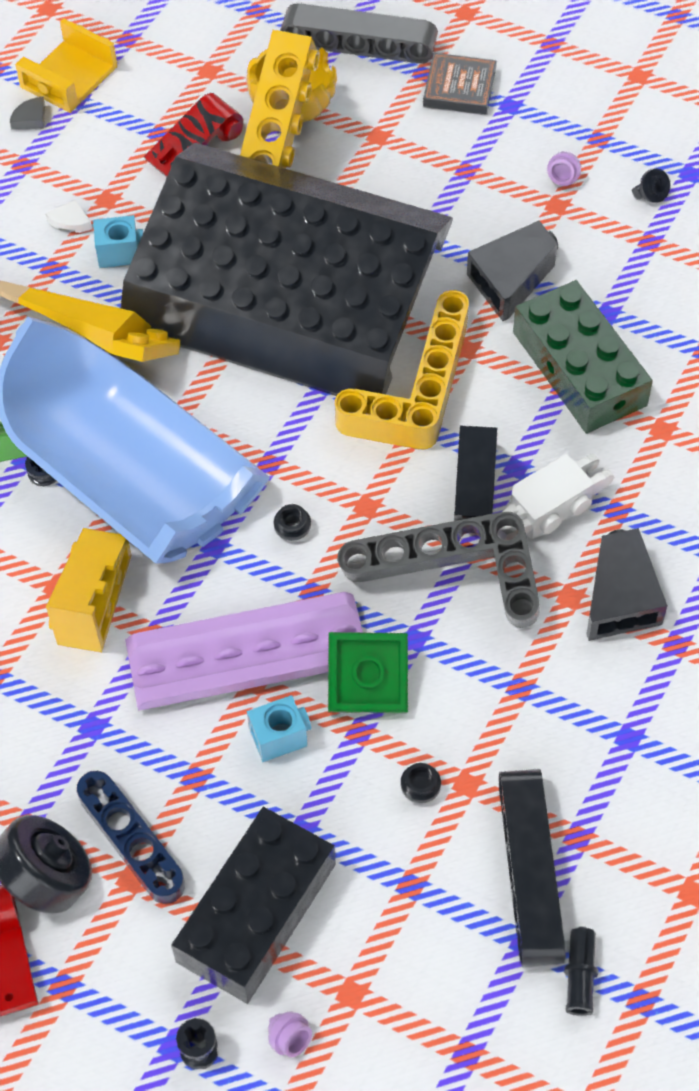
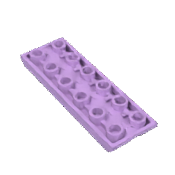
[125,592,363,711]

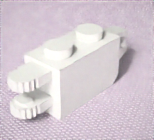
[498,453,615,540]

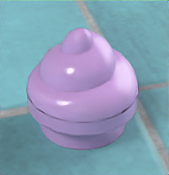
[547,152,581,186]
[268,1012,312,1057]

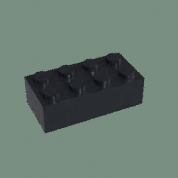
[171,806,336,1004]

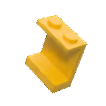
[15,18,118,113]

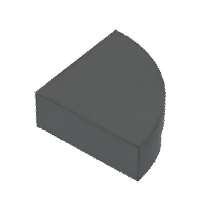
[10,96,45,130]

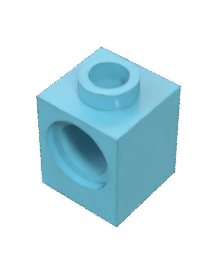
[93,215,143,268]
[247,695,312,762]

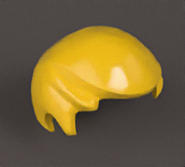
[246,47,337,122]

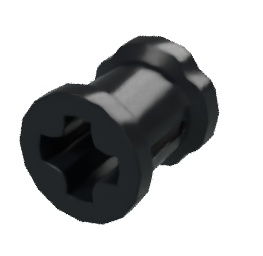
[176,1018,218,1069]

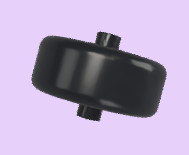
[0,815,92,914]

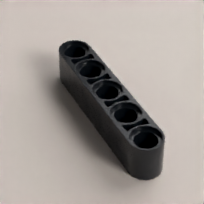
[498,769,565,967]

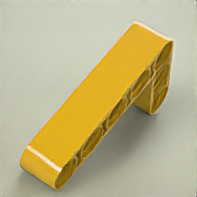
[335,290,469,450]

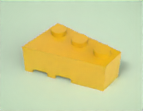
[46,528,132,653]

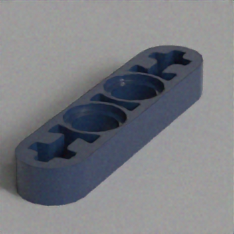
[77,771,185,904]

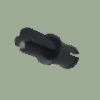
[564,926,599,1016]

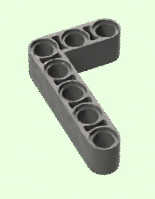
[337,512,540,628]

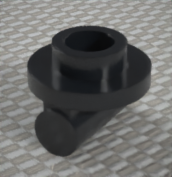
[632,168,670,203]

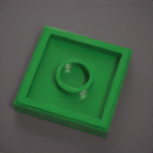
[328,632,408,713]

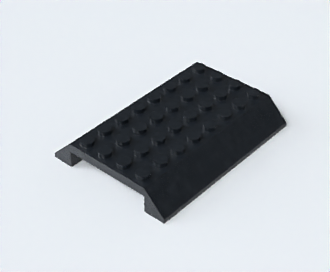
[121,142,453,396]

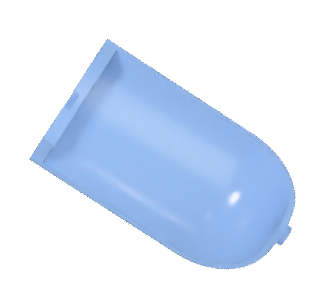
[0,317,270,564]

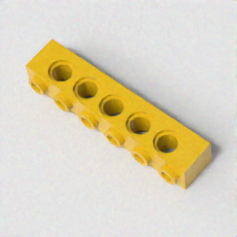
[240,29,320,169]

